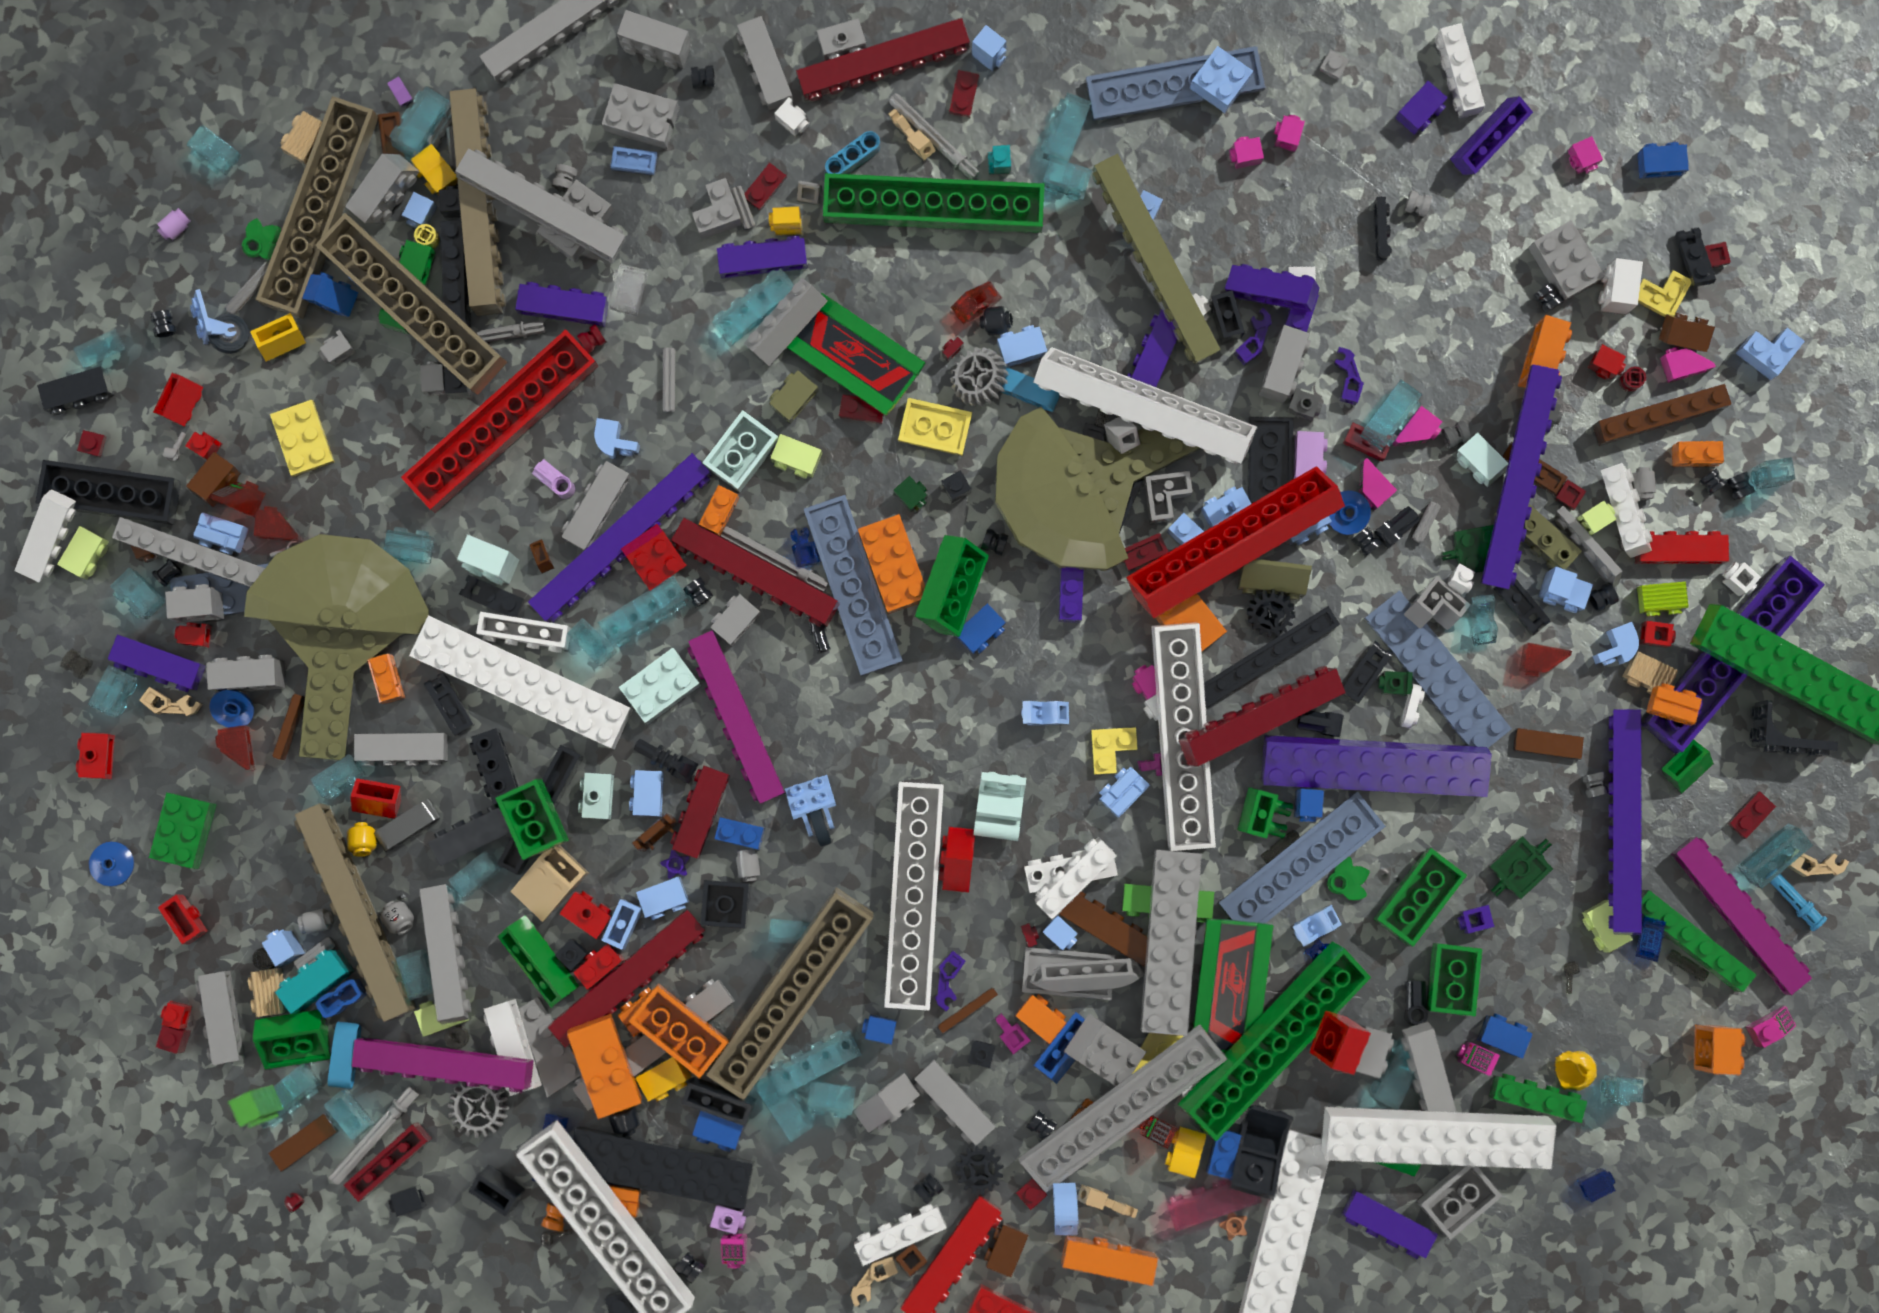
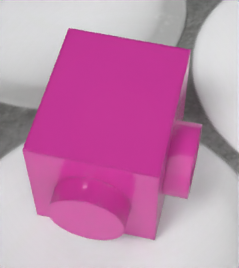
[1274,115,1305,152]
[1229,136,1264,169]
[1567,136,1603,174]
[1132,664,1156,700]

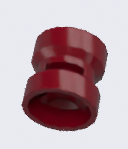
[576,324,607,354]
[1619,366,1646,392]

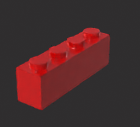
[1635,531,1729,564]

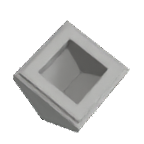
[797,181,822,204]

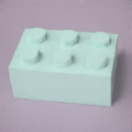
[702,410,778,493]
[457,535,519,586]
[619,648,701,725]

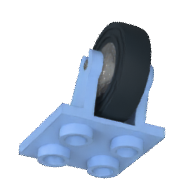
[190,289,249,354]
[785,775,836,846]

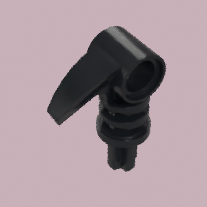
[634,739,699,784]

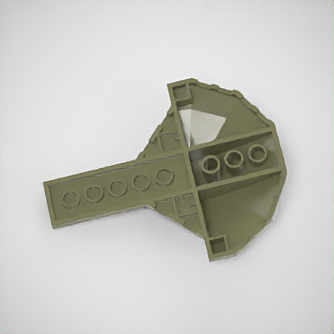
[995,407,1202,571]
[244,534,429,761]

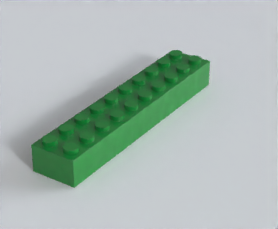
[823,173,1045,233]
[1690,604,1879,745]
[1178,941,1371,1142]

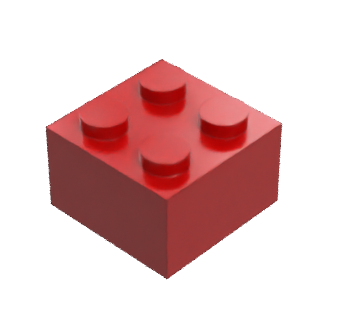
[621,524,687,590]
[1309,1011,1371,1075]

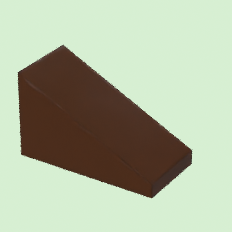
[529,539,554,574]

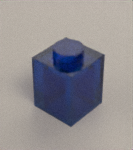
[1576,1168,1616,1202]

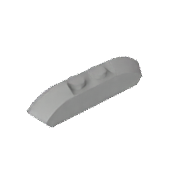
[1030,958,1144,992]

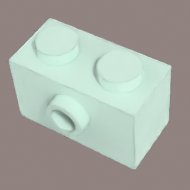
[1457,433,1508,487]
[578,773,614,820]

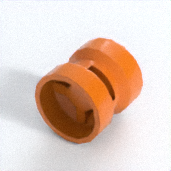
[541,1203,565,1232]

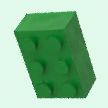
[149,792,217,869]
[1426,943,1482,1017]

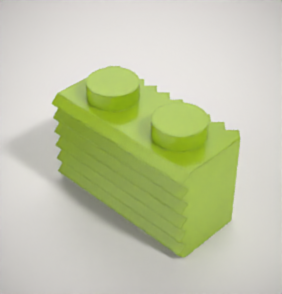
[1637,581,1689,617]

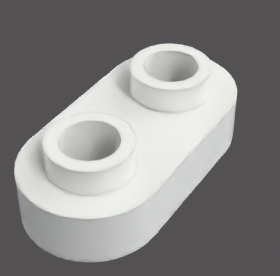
[1401,684,1425,729]

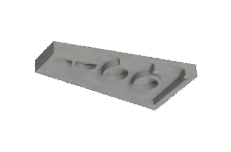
[1555,506,1622,588]
[519,997,582,1097]

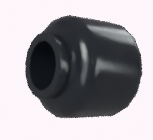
[980,306,1013,335]
[608,1106,641,1137]

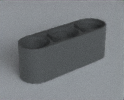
[374,799,440,853]

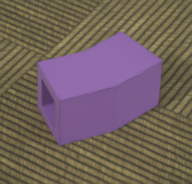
[387,76,413,107]

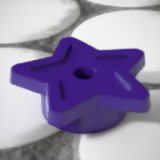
[661,850,689,879]

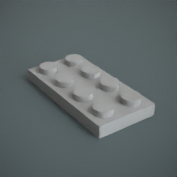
[1022,947,1115,1000]

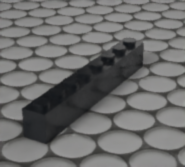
[441,220,473,399]

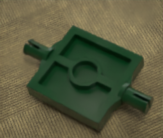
[1441,525,1494,573]
[1488,836,1553,899]

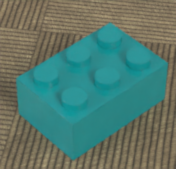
[275,949,355,1014]

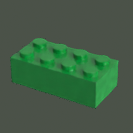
[915,535,989,637]
[1373,848,1467,947]

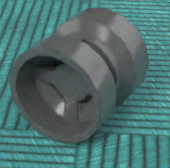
[1441,420,1471,449]
[1582,772,1609,798]

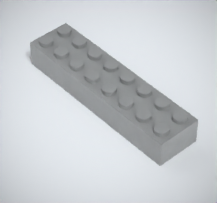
[1140,850,1202,1036]

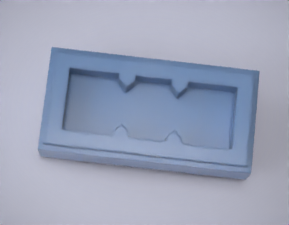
[611,146,657,175]

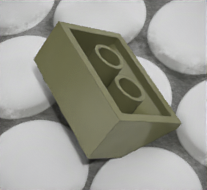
[1237,559,1312,600]

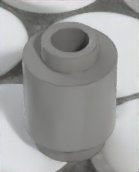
[1632,467,1656,500]
[736,849,761,882]
[298,908,333,935]

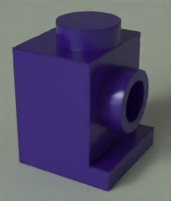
[1457,905,1494,934]

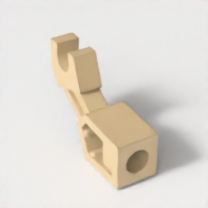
[889,109,936,160]
[139,687,203,716]
[1785,851,1849,877]
[1077,1185,1138,1218]
[851,1255,898,1306]

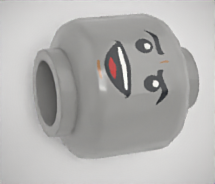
[380,901,414,935]

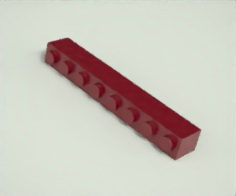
[796,18,970,101]
[671,518,840,627]
[1179,666,1346,767]
[548,909,705,1048]

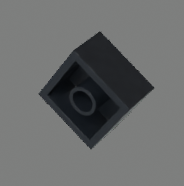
[700,880,751,929]

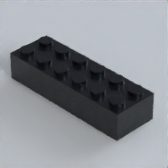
[35,460,182,525]

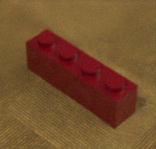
[670,766,730,859]
[344,1122,432,1202]

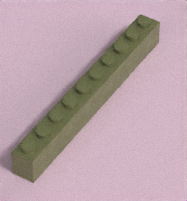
[1091,153,1221,365]

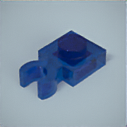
[790,527,820,567]

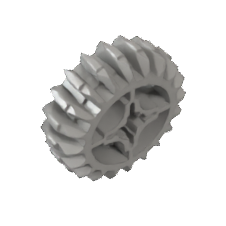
[950,347,1009,406]
[447,1081,509,1138]

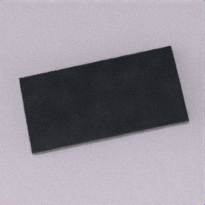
[1248,417,1293,504]

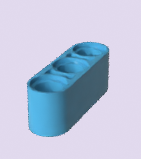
[825,131,880,174]
[999,368,1060,412]
[328,1021,361,1089]

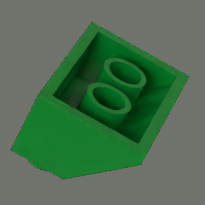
[496,779,569,860]
[253,1010,331,1070]

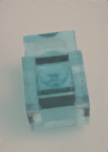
[1467,594,1498,646]

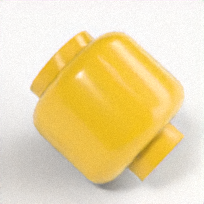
[347,822,376,857]

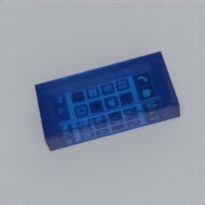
[1635,916,1666,962]

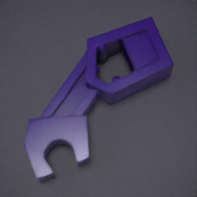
[1234,308,1272,366]
[1334,347,1364,405]
[935,951,966,1012]

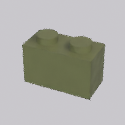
[769,370,819,424]

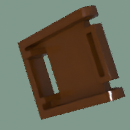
[632,813,678,852]

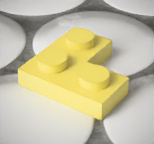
[1638,270,1691,317]
[1091,727,1137,775]

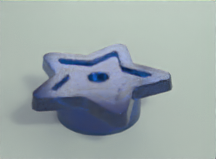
[1305,938,1330,961]

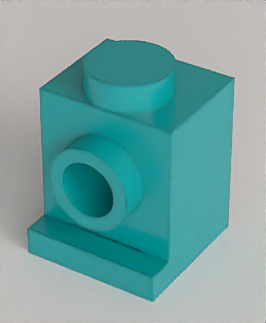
[988,145,1011,175]

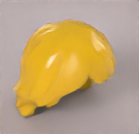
[1554,1051,1597,1091]

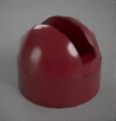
[284,1192,305,1213]

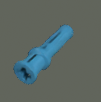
[1767,870,1827,931]

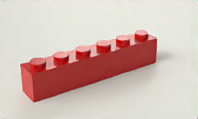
[900,1194,1002,1313]

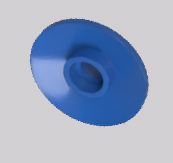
[1329,490,1371,535]
[209,689,254,729]
[89,842,134,886]

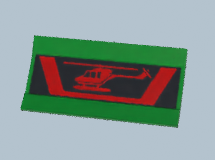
[786,293,926,416]
[1193,919,1274,1053]

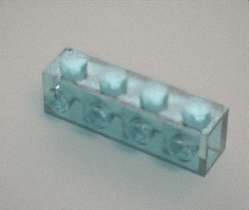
[712,268,794,347]
[597,576,689,647]
[766,1030,862,1098]

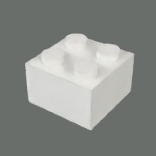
[1598,258,1643,315]

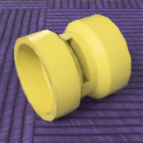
[414,224,440,249]

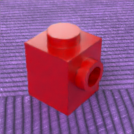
[1588,344,1626,380]

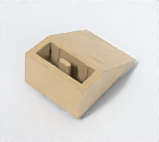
[510,845,589,922]

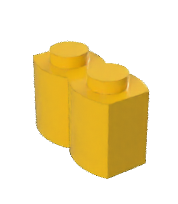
[411,144,458,195]
[769,206,802,236]
[1165,1126,1207,1178]

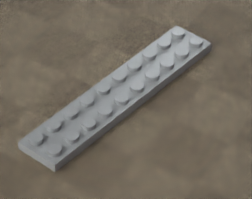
[1018,1025,1227,1193]

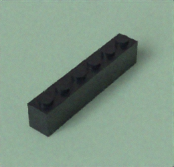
[497,745,584,875]

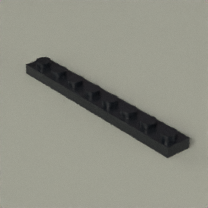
[1204,606,1340,708]

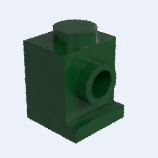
[1378,671,1413,696]

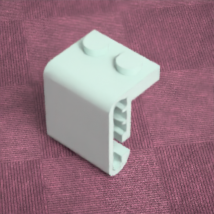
[974,772,1026,841]

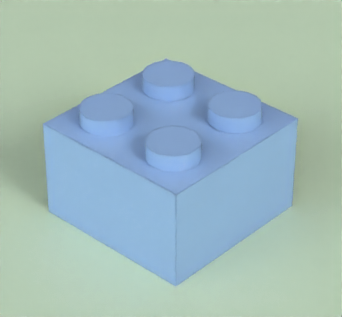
[1190,46,1253,113]

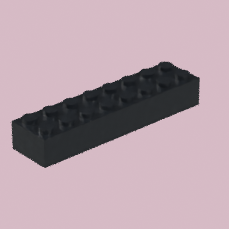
[573,1126,755,1209]

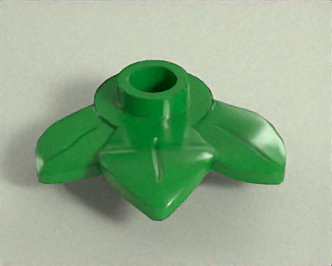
[242,218,281,260]
[1327,857,1370,900]

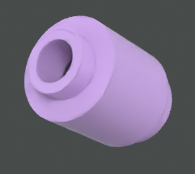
[157,208,191,240]

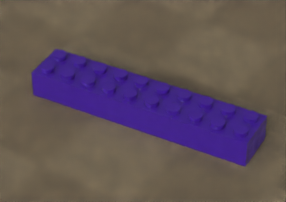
[1642,555,1825,754]
[1261,735,1492,797]

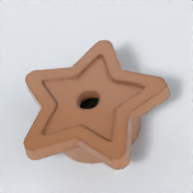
[1219,1210,1247,1240]

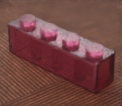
[1166,1179,1262,1231]

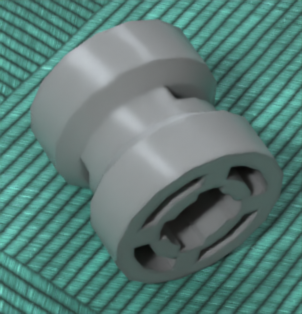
[551,164,578,192]
[1404,190,1432,217]

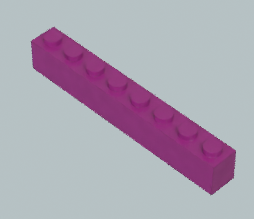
[687,630,786,804]
[1671,837,1812,995]
[352,1037,534,1093]

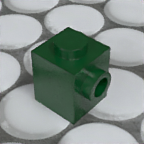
[893,476,928,513]

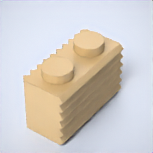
[281,111,322,165]
[1623,651,1678,695]
[248,968,288,1017]

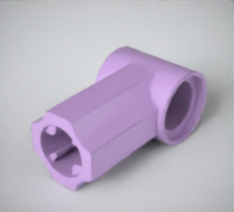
[532,459,575,499]

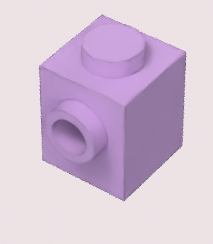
[710,1204,746,1235]

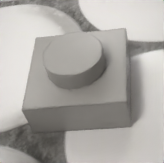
[1319,49,1349,81]

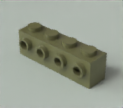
[1494,504,1582,570]

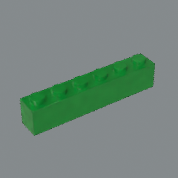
[1642,890,1756,992]

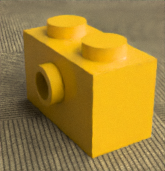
[250,313,306,362]
[636,1057,692,1102]

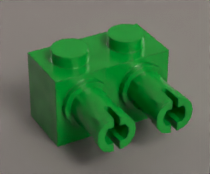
[1237,787,1293,838]

